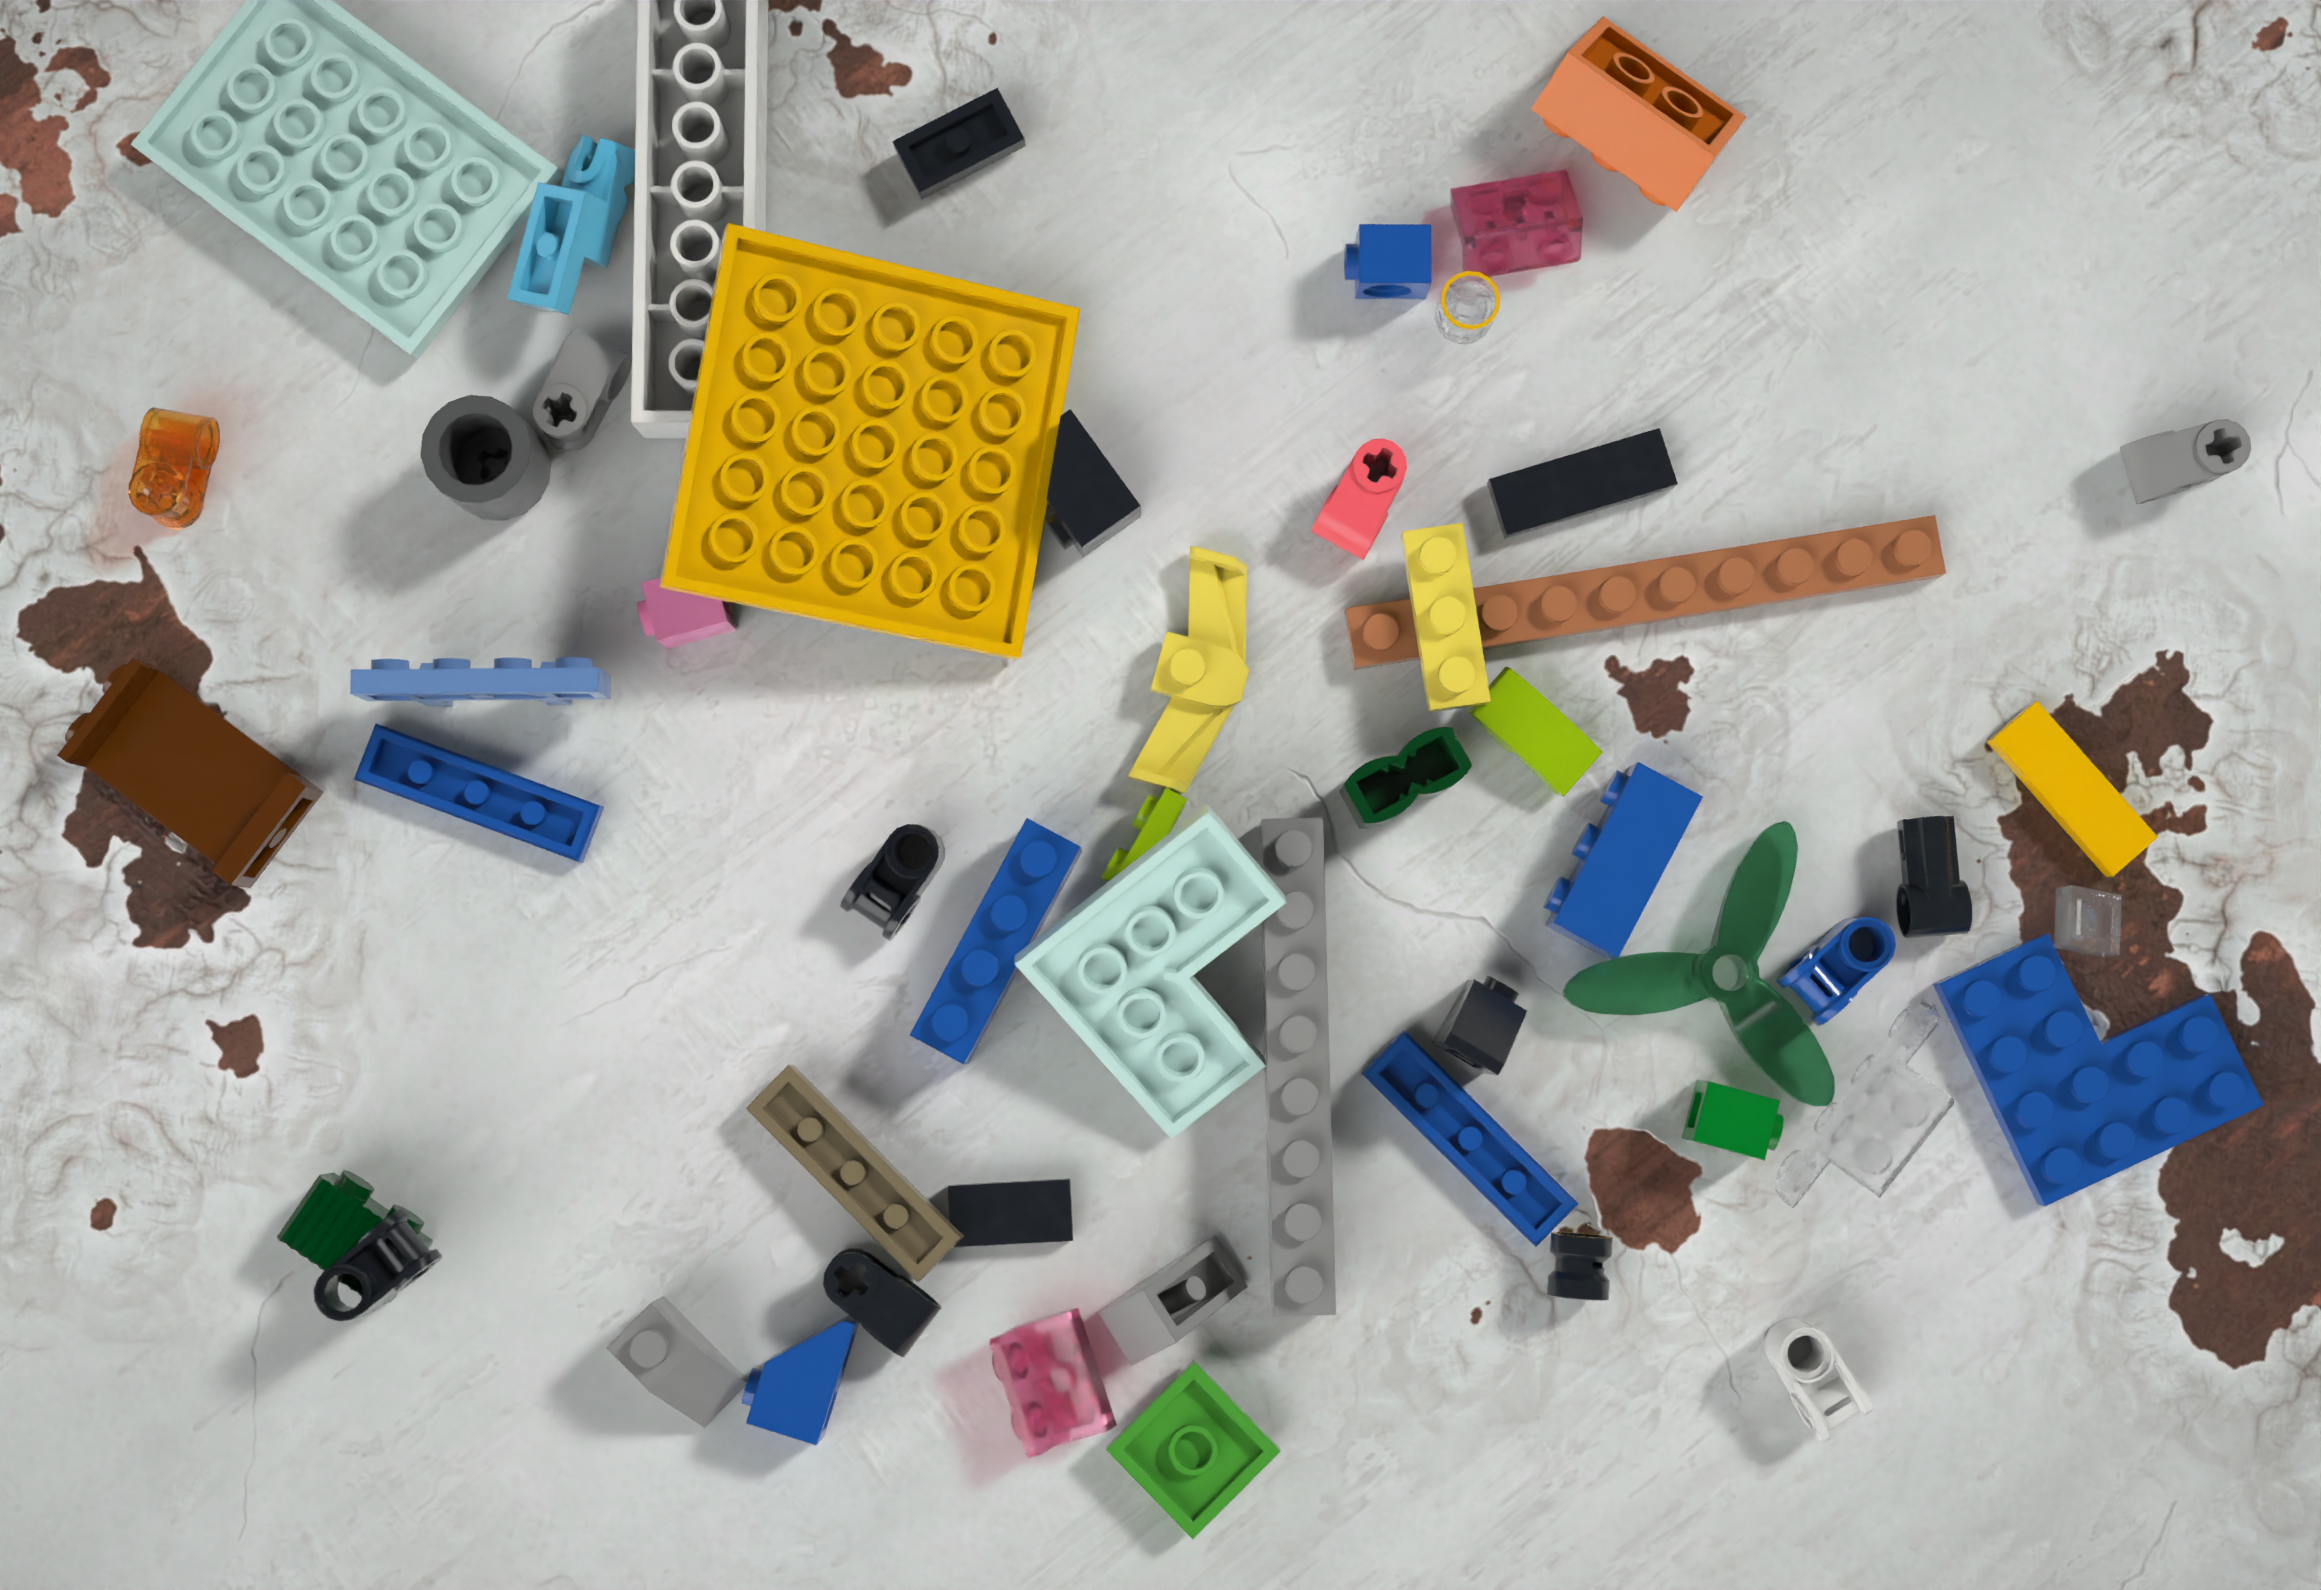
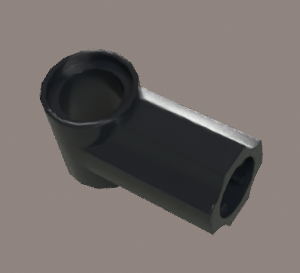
[1896,816,1972,938]

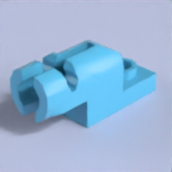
[507,135,635,315]

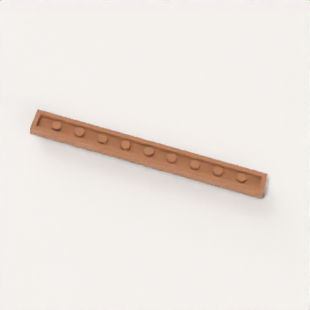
[1344,515,1946,670]

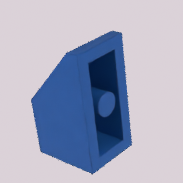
[741,1315,859,1445]

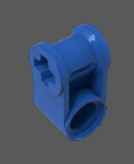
[1776,917,1896,1026]

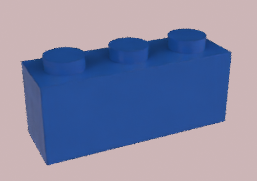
[1543,762,1703,959]

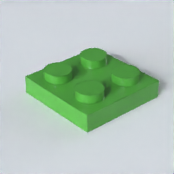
[1106,1359,1281,1539]

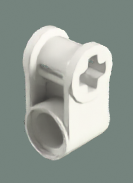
[1765,1318,1874,1443]

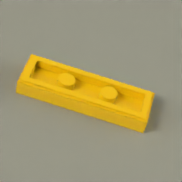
[1986,701,2158,878]

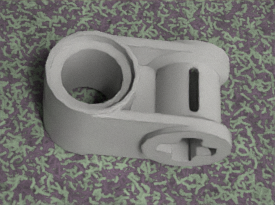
[532,328,632,451]
[2119,419,2251,504]

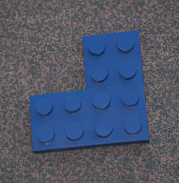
[1933,933,2264,1206]

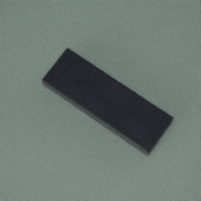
[1487,428,1678,539]

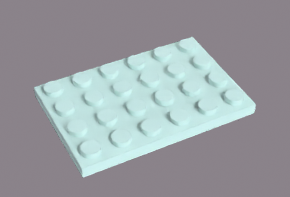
[131,0,563,360]

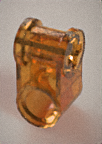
[128,407,220,529]

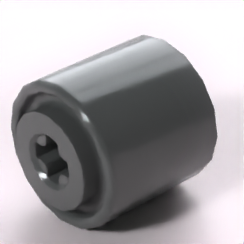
[420,395,551,521]

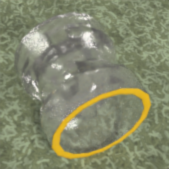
[1435,271,1500,344]

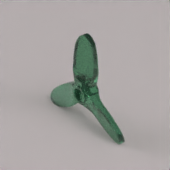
[1562,821,1835,1107]

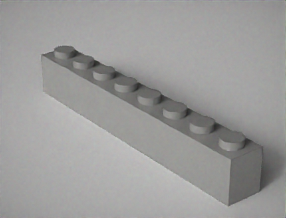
[1259,818,1336,1316]

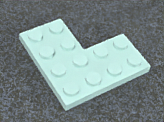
[1015,804,1287,1139]

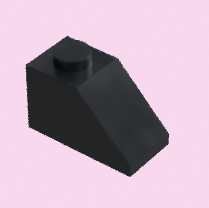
[1045,409,1141,557]
[1431,976,1527,1075]

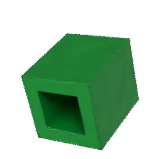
[1682,1080,1784,1161]

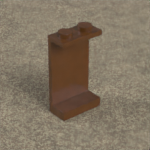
[57,658,324,888]

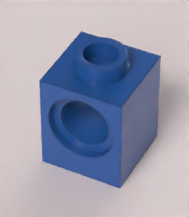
[1344,224,1432,299]

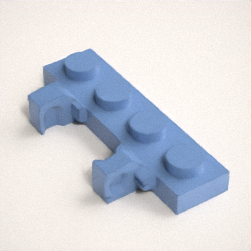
[350,657,611,706]

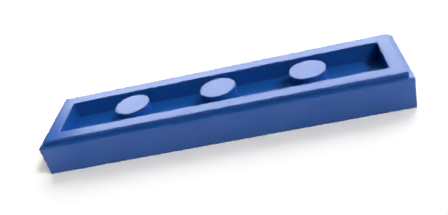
[354,723,604,863]
[1361,1031,1579,1247]

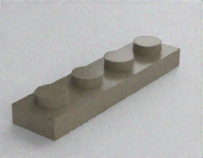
[746,1065,964,1282]

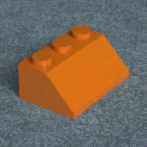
[1531,16,1746,212]

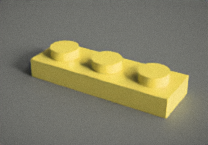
[1401,523,1491,713]

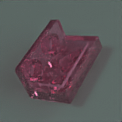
[1450,169,1583,280]
[990,1307,1117,1458]

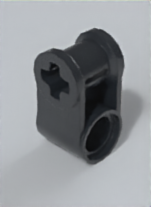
[840,824,945,941]
[314,1207,443,1321]
[823,1248,942,1357]

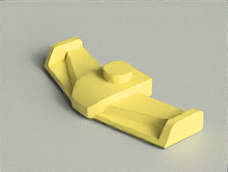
[1127,546,1249,794]

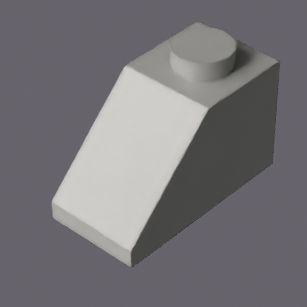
[1099,1235,1248,1366]
[606,1296,747,1428]

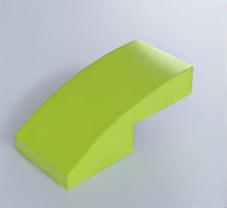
[1466,667,1603,797]

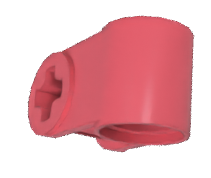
[1311,438,1407,560]

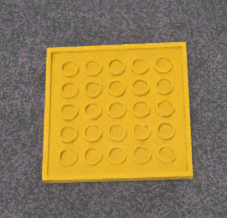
[659,223,1081,660]

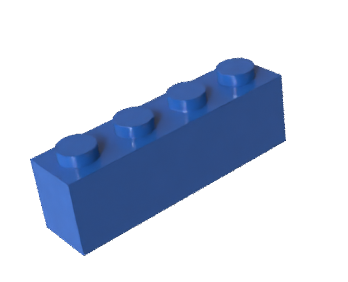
[910,818,1083,1064]

